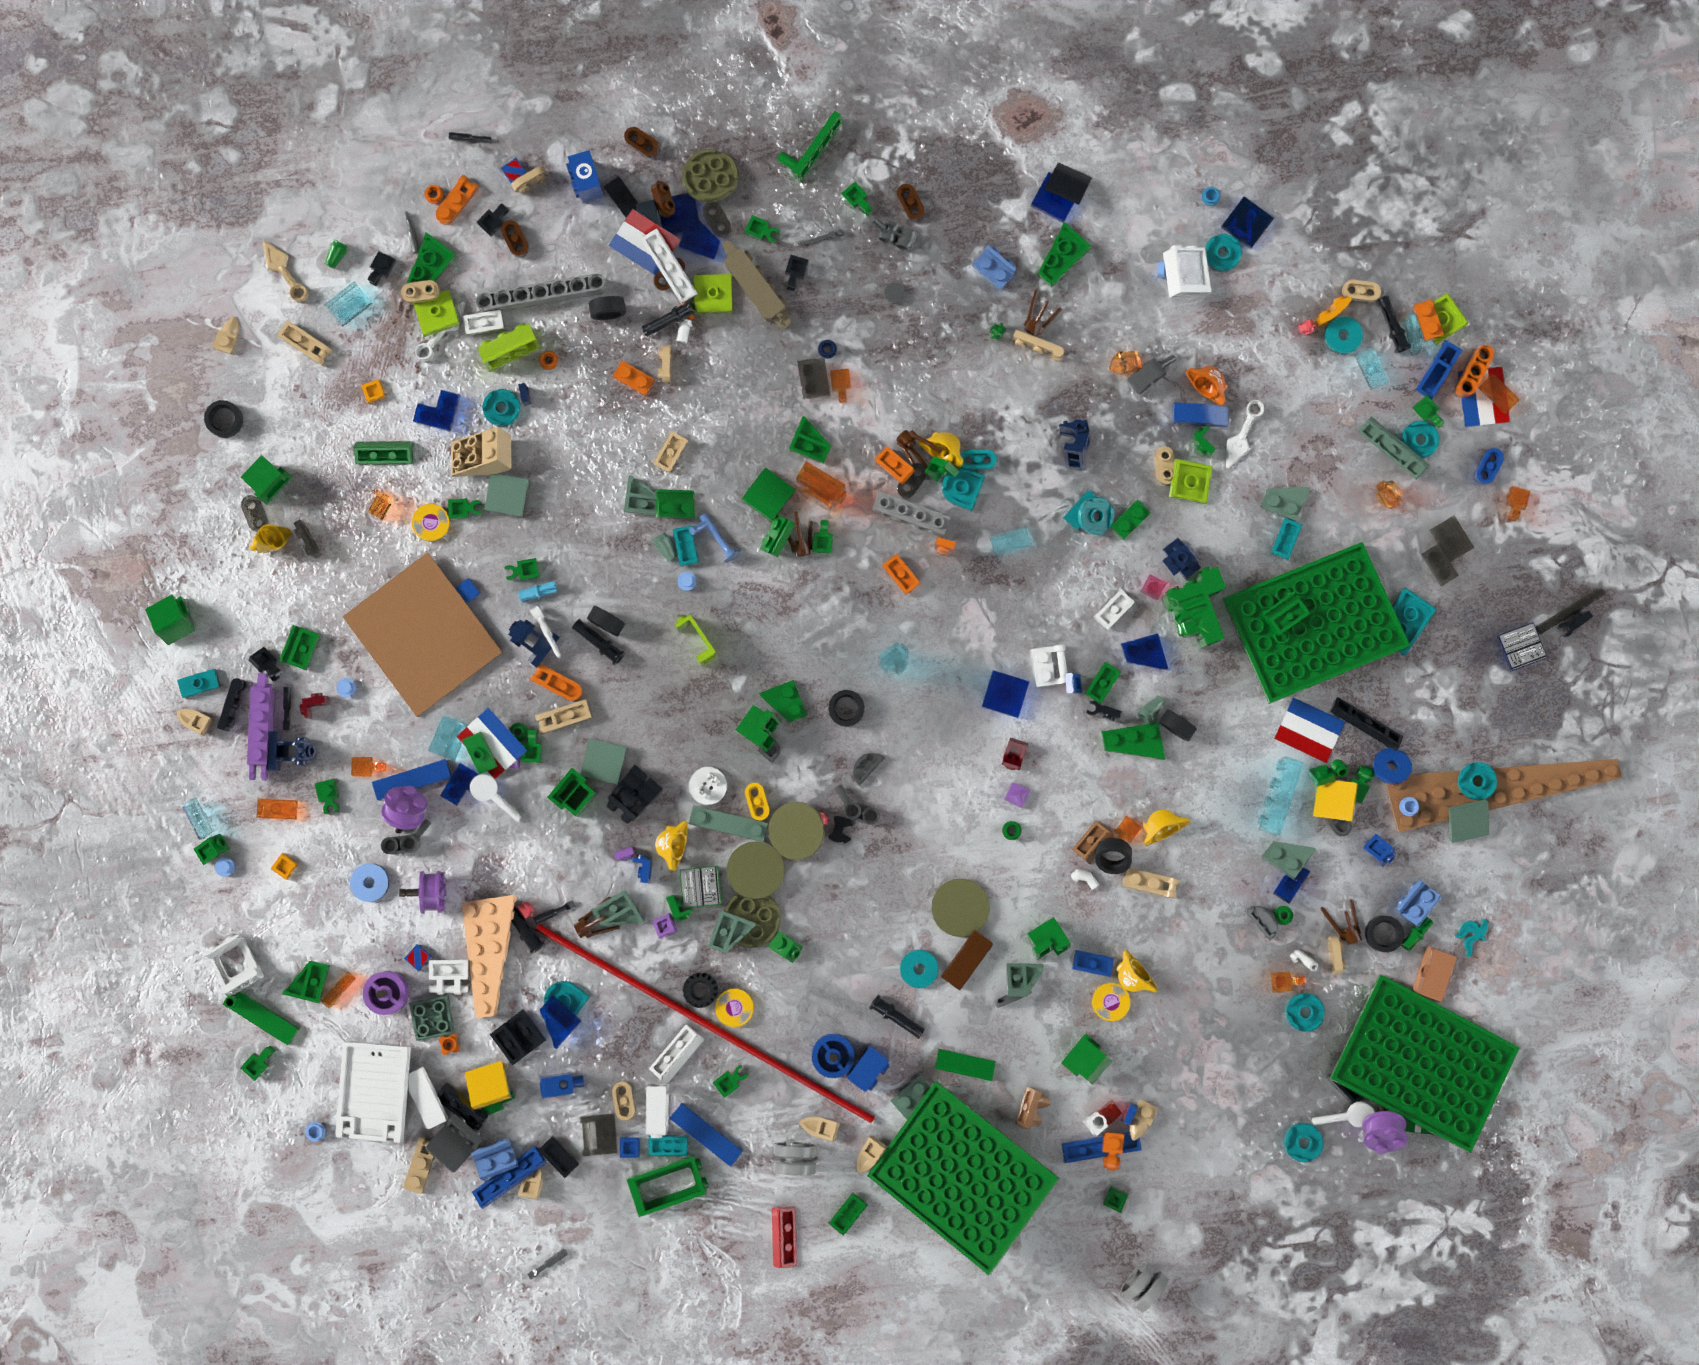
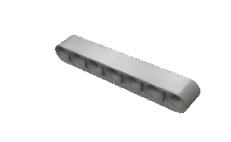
[476,273,607,313]

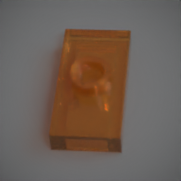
[1478,373,1520,414]
[256,798,298,820]

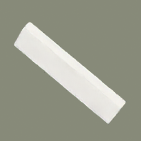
[641,228,698,304]

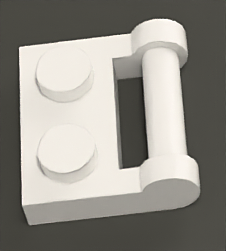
[1031,645,1067,688]

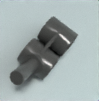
[869,216,918,252]
[1127,355,1176,395]
[835,784,880,825]
[381,819,431,855]

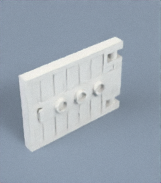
[335,1041,411,1143]

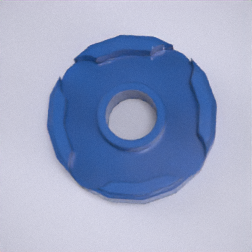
[1373,748,1412,785]

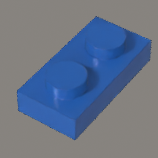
[1072,950,1114,977]

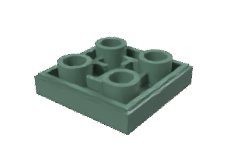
[484,474,529,517]
[581,738,627,785]
[1448,800,1489,843]
[409,995,455,1041]

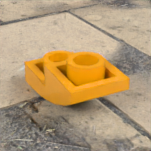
[1315,296,1352,328]

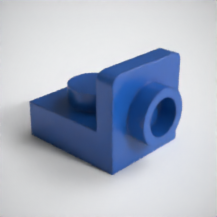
[1363,834,1396,867]
[631,855,653,883]

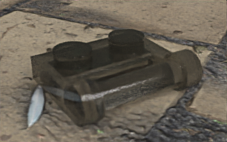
[579,1113,618,1156]

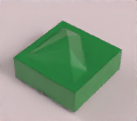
[1103,1186,1129,1213]

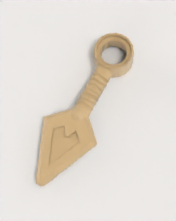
[263,241,309,303]

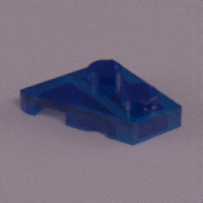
[679,212,720,260]
[1121,633,1168,670]
[540,995,582,1049]

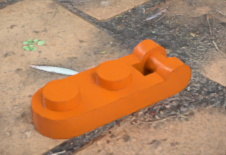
[436,175,479,225]
[529,664,582,701]

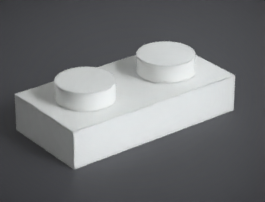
[463,310,505,336]
[1094,589,1135,630]

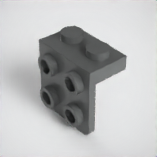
[426,1114,483,1173]

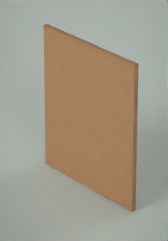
[343,552,503,717]

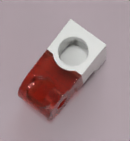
[1082,1100,1122,1136]

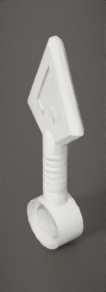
[415,301,466,362]
[1226,400,1264,468]
[530,606,561,657]

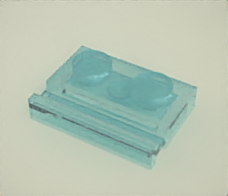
[324,281,372,327]
[428,716,468,762]

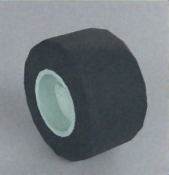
[636,200,661,227]

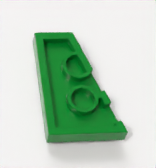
[1038,222,1091,288]
[406,232,456,293]
[1101,722,1165,760]

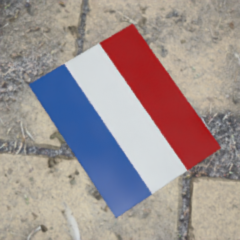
[608,209,681,275]
[1458,367,1510,427]
[1274,697,1345,763]
[456,707,527,779]

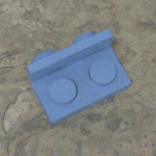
[972,245,1016,291]
[1397,879,1442,927]
[471,1139,518,1181]

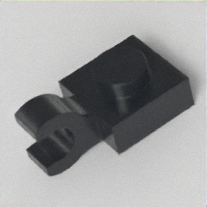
[476,203,509,237]
[367,251,396,286]
[785,255,809,291]
[1557,610,1593,637]
[248,647,282,682]
[1086,701,1122,722]

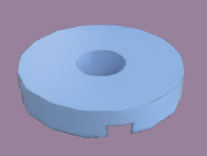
[350,864,389,902]

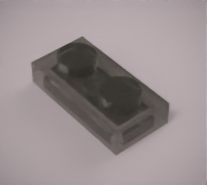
[293,519,322,558]
[1421,543,1459,586]

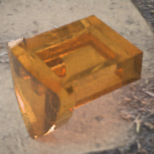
[1109,350,1142,374]
[367,488,394,520]

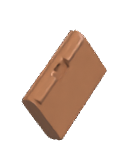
[1412,946,1457,1002]

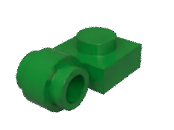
[1309,759,1348,787]
[1350,765,1375,804]

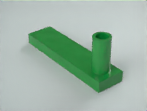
[777,111,843,182]
[223,991,300,1046]

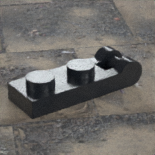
[217,678,247,732]
[437,1082,488,1130]

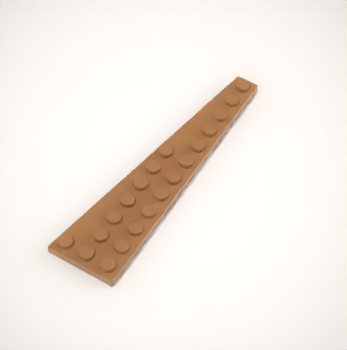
[1385,759,1622,832]

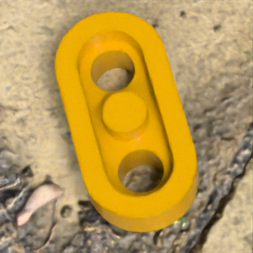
[745,783,770,821]

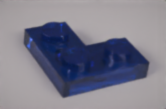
[413,390,460,432]
[440,763,479,806]

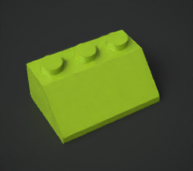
[477,323,541,372]

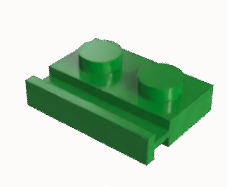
[655,489,695,519]
[760,515,796,557]
[1262,591,1311,636]
[279,625,320,671]

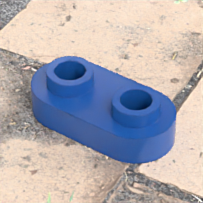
[1475,448,1504,485]

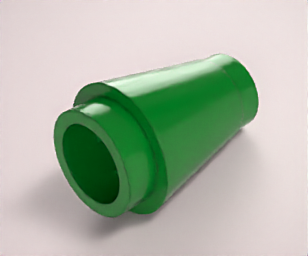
[324,239,348,269]

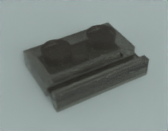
[797,357,830,400]
[1429,515,1475,563]

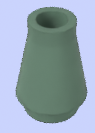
[652,532,677,562]
[1138,695,1166,724]

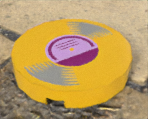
[412,504,450,542]
[1091,982,1131,1022]
[715,988,754,1027]

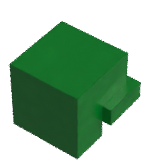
[240,455,293,505]
[145,594,195,645]
[736,705,781,753]
[547,768,598,817]
[1027,917,1071,960]
[1061,1033,1112,1085]

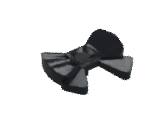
[828,816,853,844]

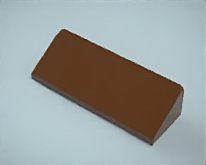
[941,930,993,990]

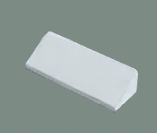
[649,1024,704,1083]
[408,1067,449,1129]

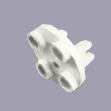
[689,767,727,805]

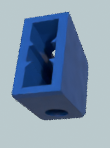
[539,1072,584,1098]

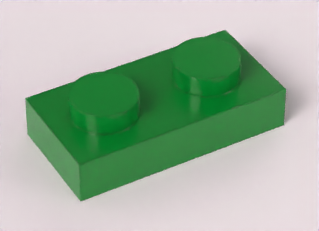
[1110,499,1151,540]
[1084,662,1121,704]

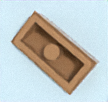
[1072,820,1114,864]

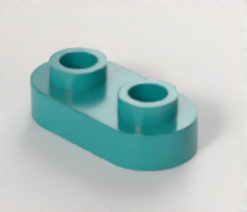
[960,450,997,470]

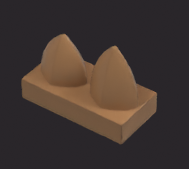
[1015,1086,1052,1130]

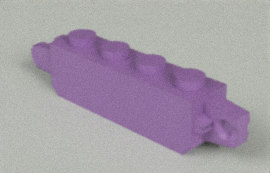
[247,673,275,781]

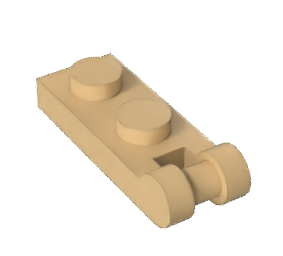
[277,320,332,366]
[1012,330,1064,361]
[535,699,592,734]
[1123,868,1180,899]
[403,1136,434,1194]

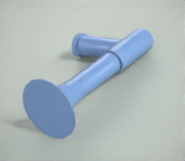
[689,513,741,563]

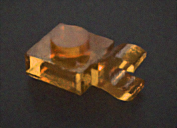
[830,368,851,403]
[1506,486,1530,521]
[351,757,386,777]
[1115,816,1142,843]
[1270,971,1306,993]

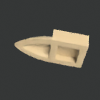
[212,316,239,355]
[176,709,214,736]
[1130,1100,1158,1141]
[799,1117,840,1142]
[857,1135,887,1173]
[518,1168,543,1200]

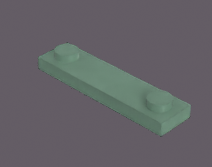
[1358,416,1430,480]
[689,805,768,842]

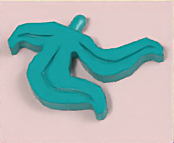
[1454,919,1489,957]

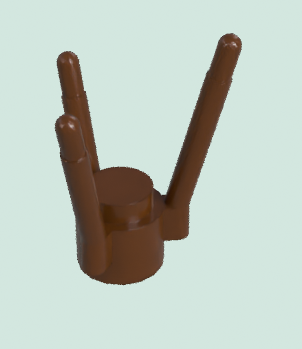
[1024,290,1062,337]
[896,430,942,468]
[788,511,813,557]
[574,896,620,938]
[1320,899,1362,945]

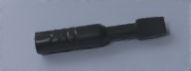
[449,132,492,143]
[283,687,291,730]
[533,901,576,924]

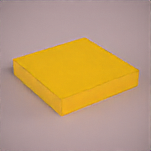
[1313,780,1358,822]
[464,1061,511,1110]

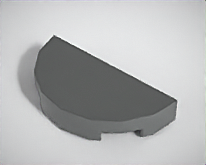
[853,753,885,786]
[1245,906,1278,941]
[994,991,1032,1008]

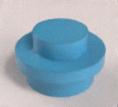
[1201,187,1220,206]

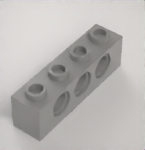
[872,491,950,538]

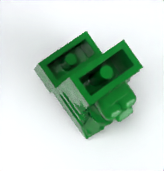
[1161,565,1226,648]

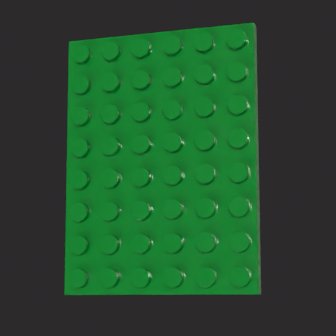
[1222,542,1410,704]
[1329,974,1520,1153]
[867,1081,1060,1276]

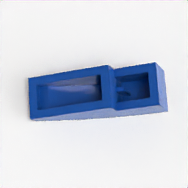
[1416,340,1463,399]
[1172,403,1228,427]

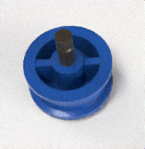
[812,1034,855,1078]

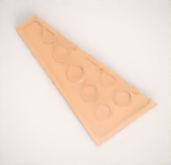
[461,895,517,1018]

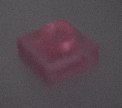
[1140,574,1167,601]

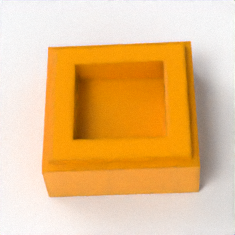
[361,379,386,404]
[271,853,298,880]

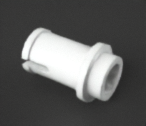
[675,319,693,344]

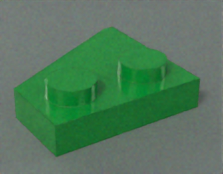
[789,416,831,465]
[759,680,807,723]
[282,961,330,1003]

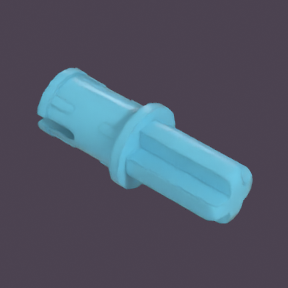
[518,581,557,602]

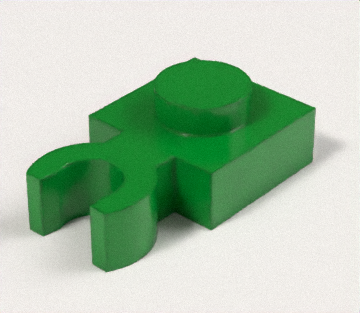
[744,215,780,244]
[448,498,482,520]
[504,558,540,581]
[314,779,339,814]
[713,1065,749,1098]

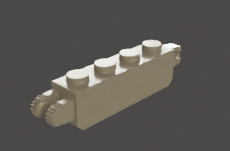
[722,240,792,330]

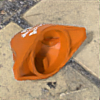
[1185,366,1228,406]

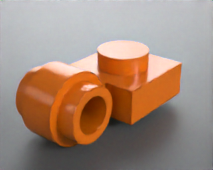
[1102,1132,1124,1171]

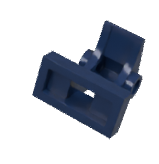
[1059,420,1091,470]
[1162,538,1201,580]
[508,619,560,668]
[268,731,315,771]

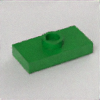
[462,731,498,774]
[828,1192,868,1236]

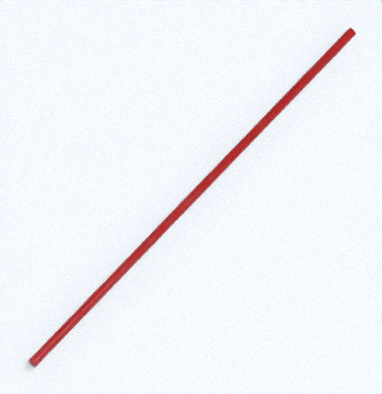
[536,924,875,1123]

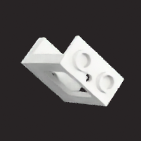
[204,934,264,996]

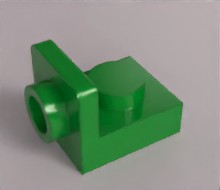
[925,456,959,482]
[194,834,230,865]
[666,895,693,921]

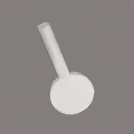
[470,774,522,821]
[1311,1101,1375,1127]

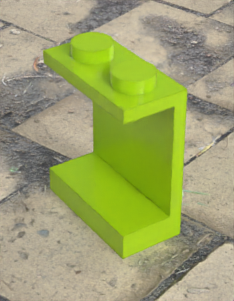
[674,614,718,667]

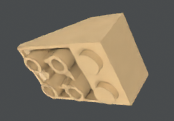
[451,426,511,477]

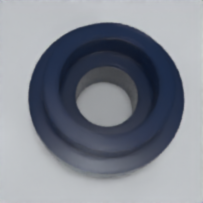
[818,340,837,359]

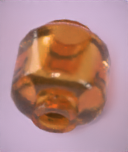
[1374,480,1403,509]

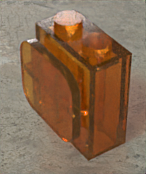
[796,461,847,511]

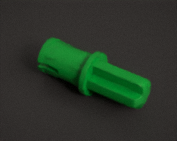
[1401,917,1433,952]

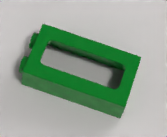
[627,1154,709,1217]

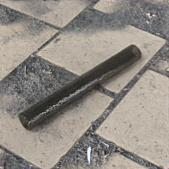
[1536,587,1606,634]

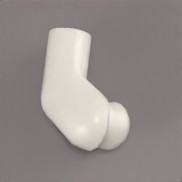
[1071,868,1100,890]
[1290,950,1318,971]

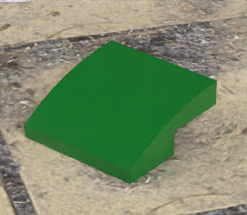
[741,467,796,522]

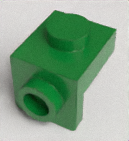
[1192,426,1216,458]
[768,931,803,963]

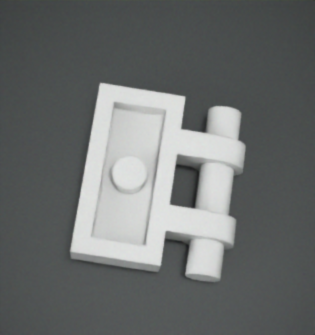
[429,960,469,995]

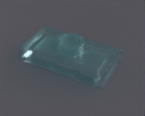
[1404,313,1422,355]
[1355,348,1389,390]
[990,526,1032,557]
[182,797,213,840]

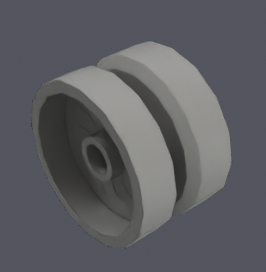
[773,1142,817,1175]
[1120,1260,1169,1312]

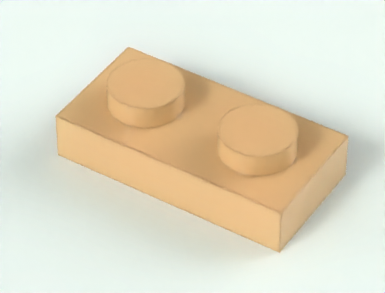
[653,431,689,474]

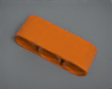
[1455,345,1494,398]

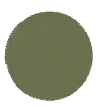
[682,149,739,203]
[768,802,825,860]
[727,841,785,900]
[931,879,990,937]
[724,894,781,948]

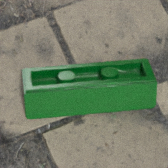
[353,441,413,464]
[935,1049,996,1081]

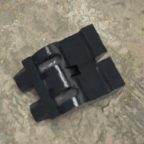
[607,765,663,824]

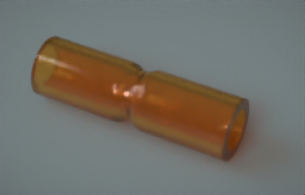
[321,971,356,1008]

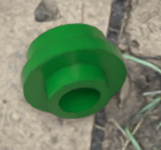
[989,322,1006,340]
[509,723,528,742]
[1002,821,1022,840]
[1274,906,1293,925]

